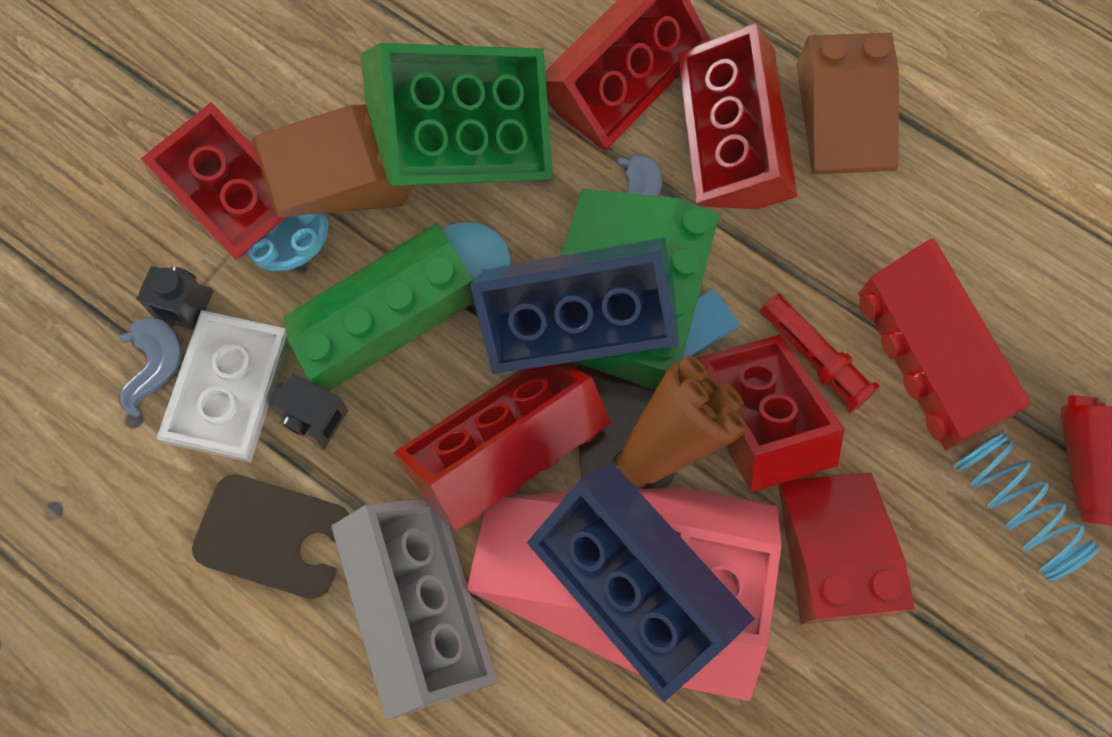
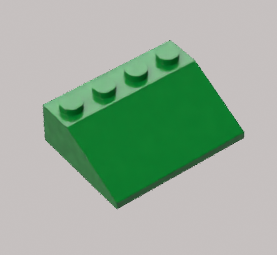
[361,43,553,186]
[561,189,720,390]

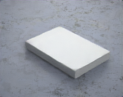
[156,310,289,463]

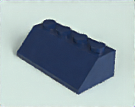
[470,237,679,374]
[526,462,755,702]

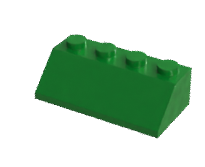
[283,223,475,391]

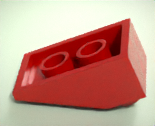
[140,102,289,260]
[697,334,845,492]
[778,472,915,625]

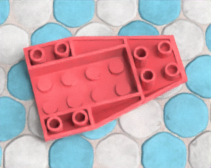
[467,487,782,702]

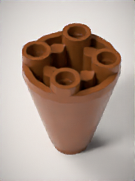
[617,355,746,487]

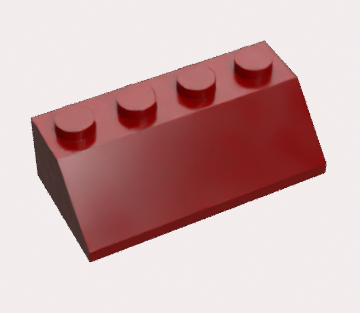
[545,0,711,150]
[678,23,798,210]
[858,238,1032,451]
[394,363,611,531]

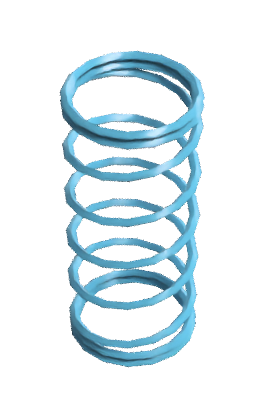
[954,431,1100,582]

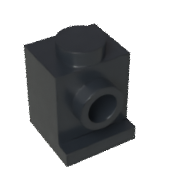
[136,266,213,330]
[268,372,348,450]

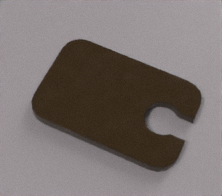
[576,364,675,489]
[192,474,350,599]

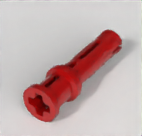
[759,292,881,414]

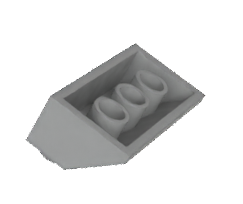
[331,498,498,721]

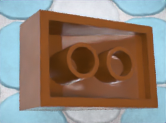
[796,32,899,174]
[253,104,414,218]

